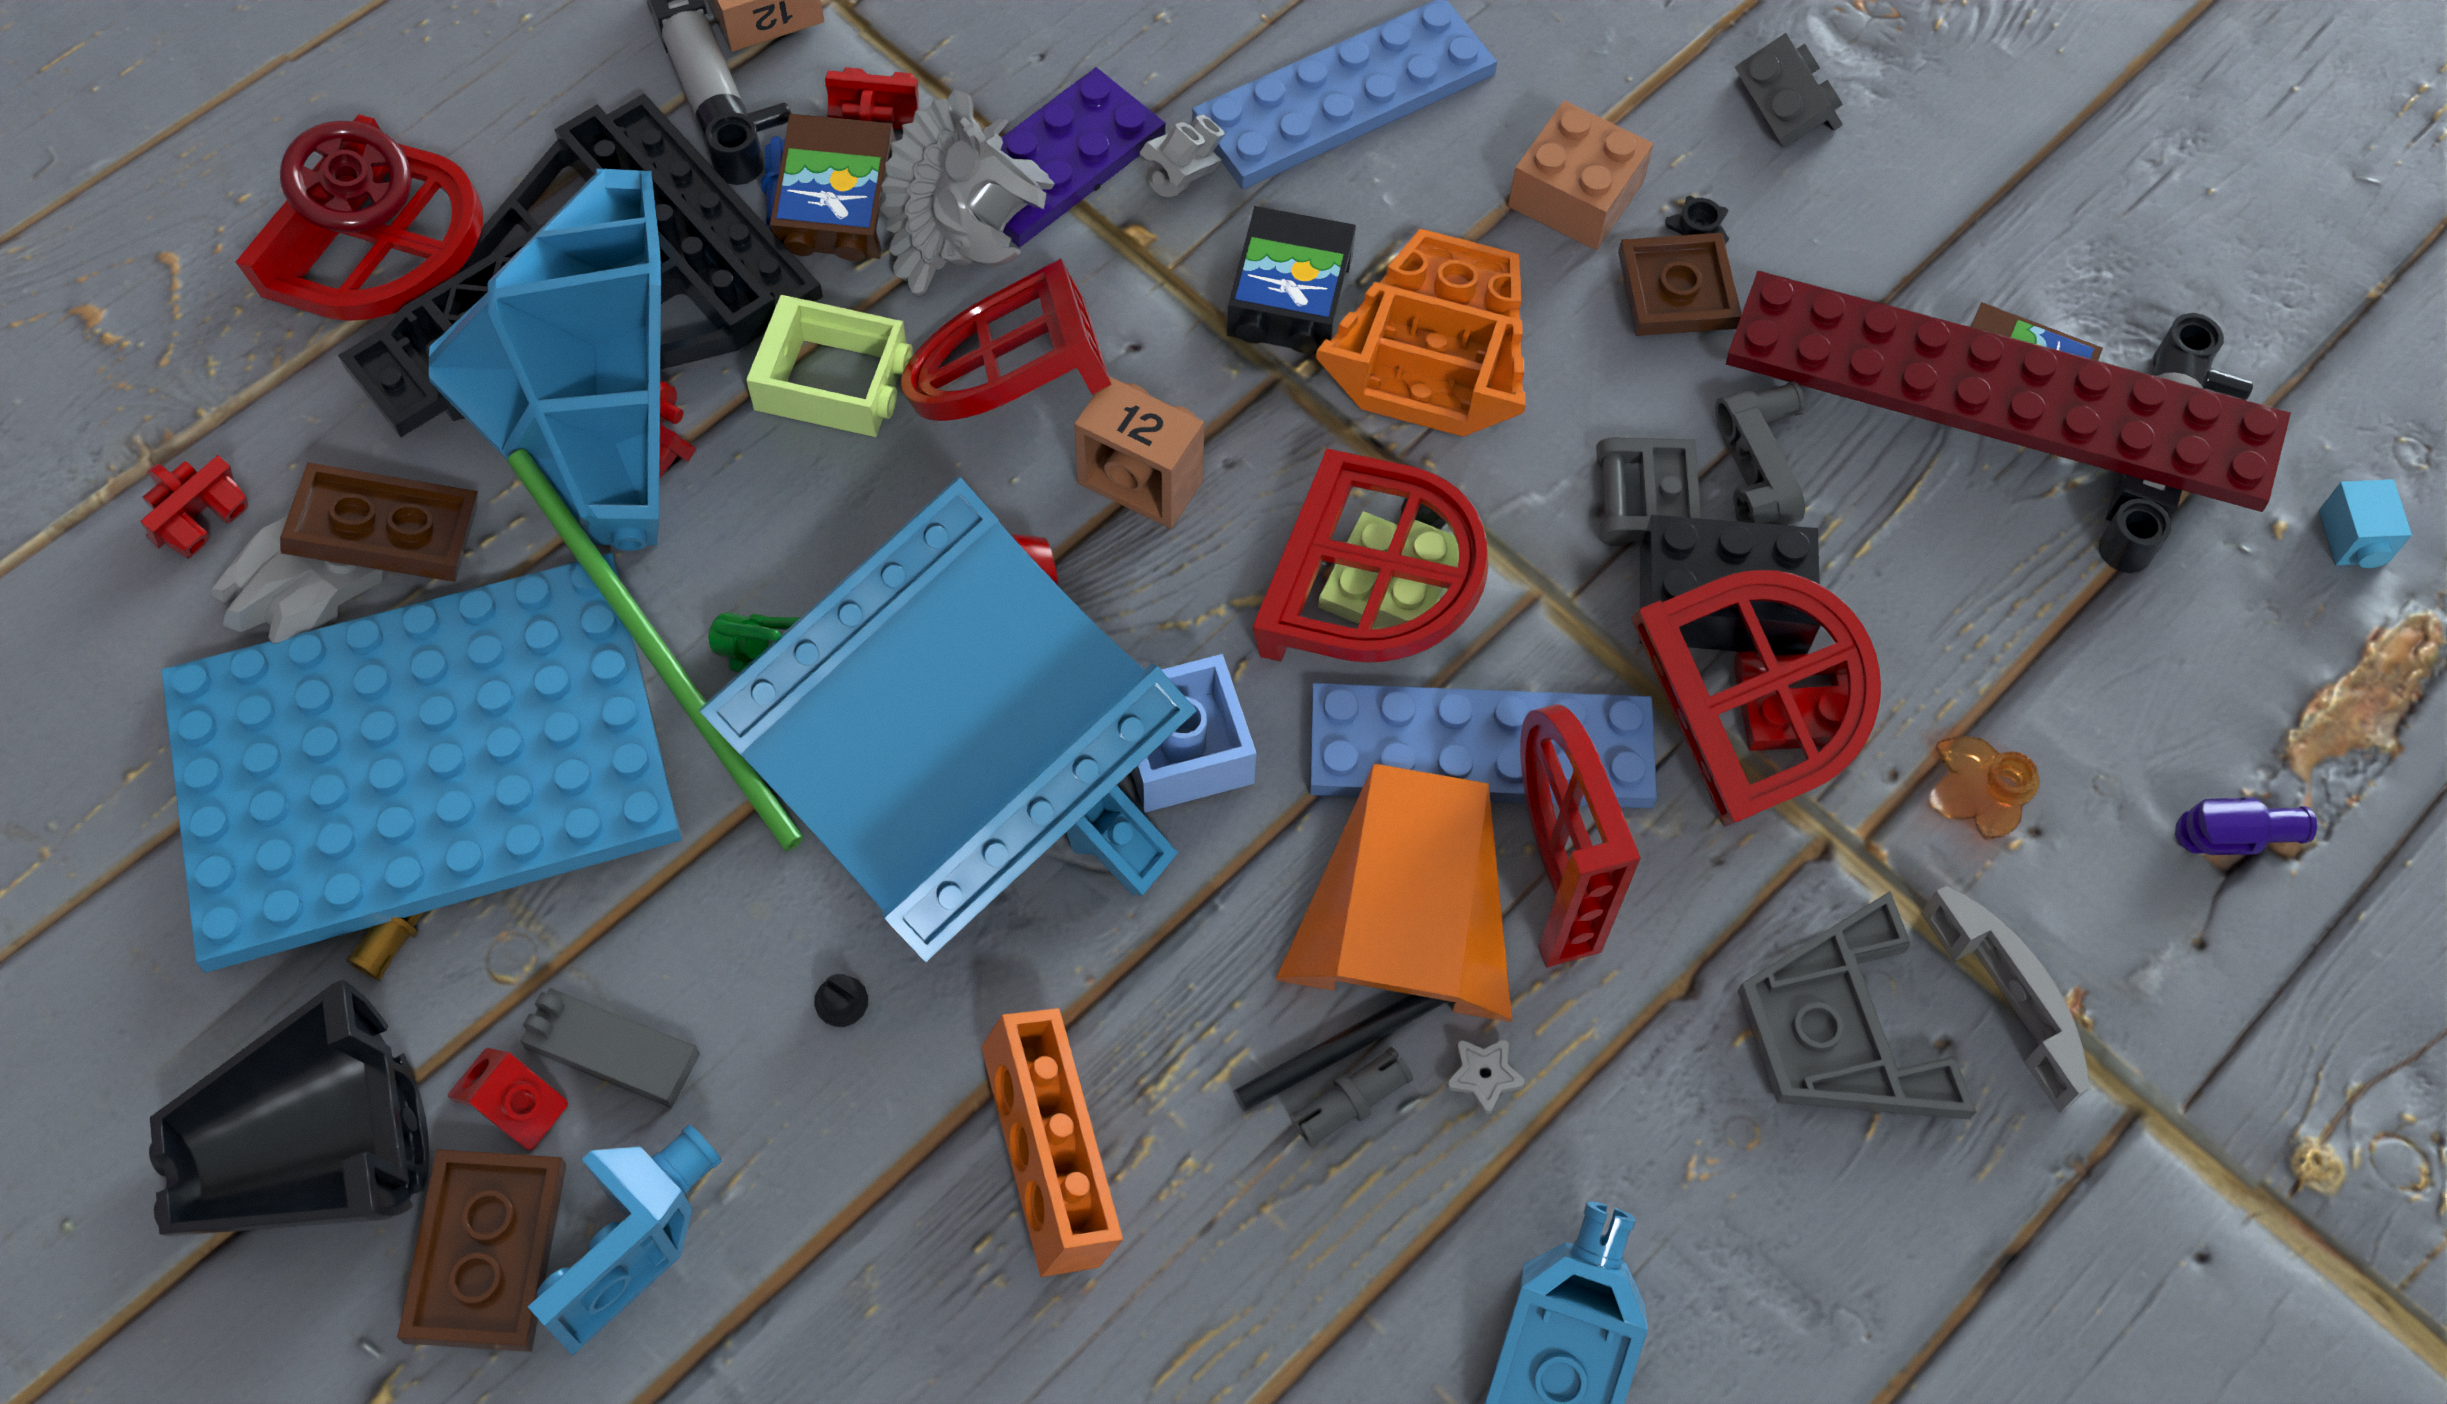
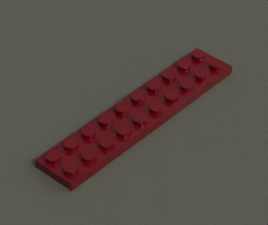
[1726,271,2291,512]

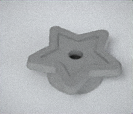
[1446,1039,1525,1114]

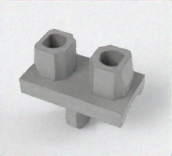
[1139,114,1226,197]

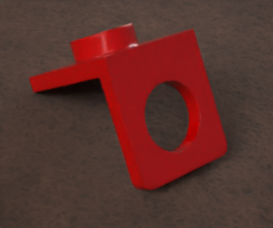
[447,1048,568,1150]

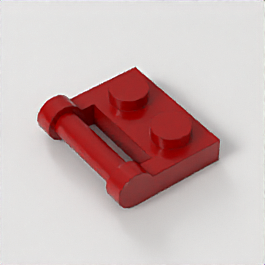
[1734,651,1848,751]

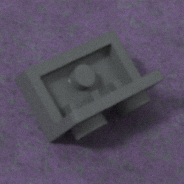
[1735,33,1843,148]

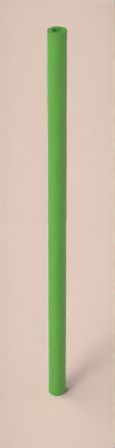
[507,449,804,851]

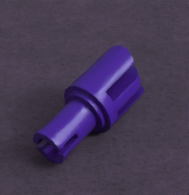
[2175,797,2317,855]

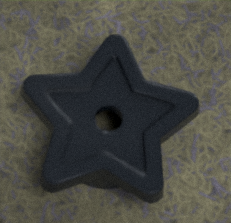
[1665,196,1729,245]

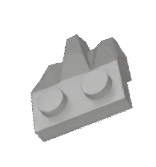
[210,515,383,643]

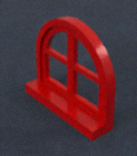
[235,114,483,321]
[901,259,1112,421]
[1252,449,1488,663]
[1631,570,1881,827]
[1520,704,1641,968]

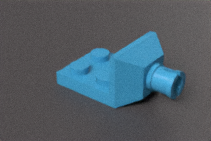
[528,1124,722,1356]
[1484,1201,1648,1404]

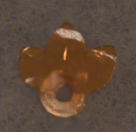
[1928,736,2040,840]

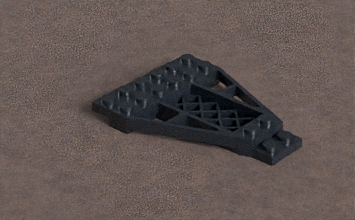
[338,93,823,437]

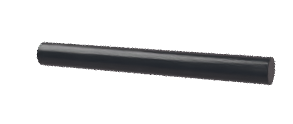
[1233,994,1448,1112]

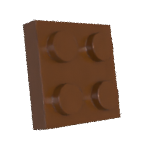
[1618,233,1742,336]

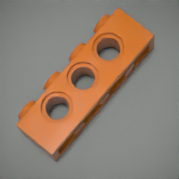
[981,1008,1123,1277]

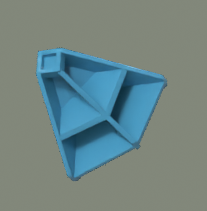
[429,169,661,551]

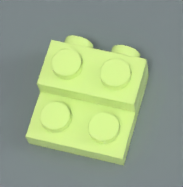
[1318,511,1459,629]

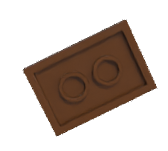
[280,462,478,582]
[397,1149,567,1352]

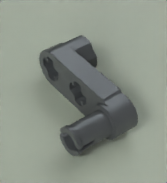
[1715,381,1805,525]

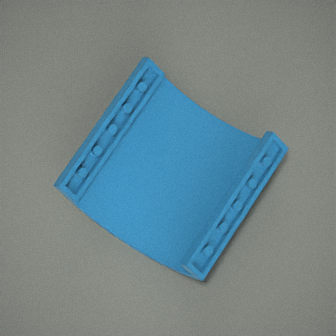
[698,477,1197,962]

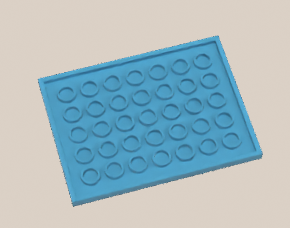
[161,553,682,973]

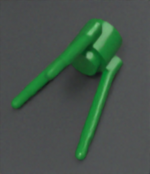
[708,612,801,673]

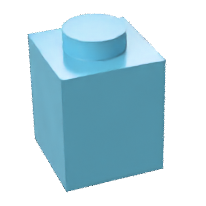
[2319,479,2412,568]

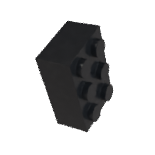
[1639,515,1821,655]

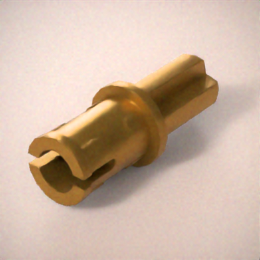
[346,912,424,981]

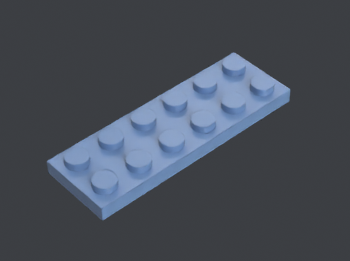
[1192,0,1497,190]
[1310,683,1657,809]

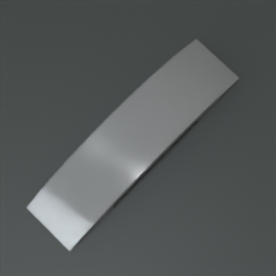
[1921,886,2089,1113]

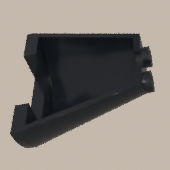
[149,980,429,1236]

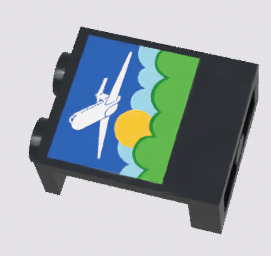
[1227,206,1356,353]

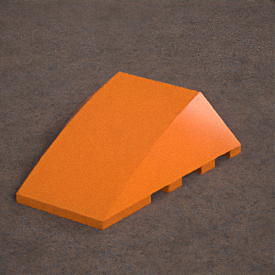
[1316,228,1526,437]
[1276,764,1512,1022]

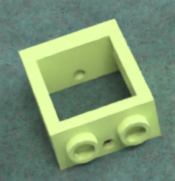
[746,295,913,437]

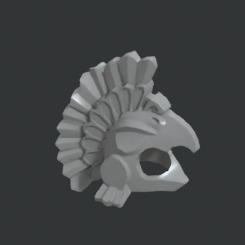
[880,89,1055,297]

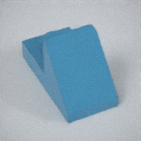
[1067,785,1179,896]

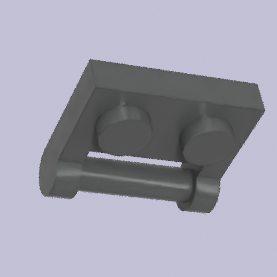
[1596,437,1701,546]

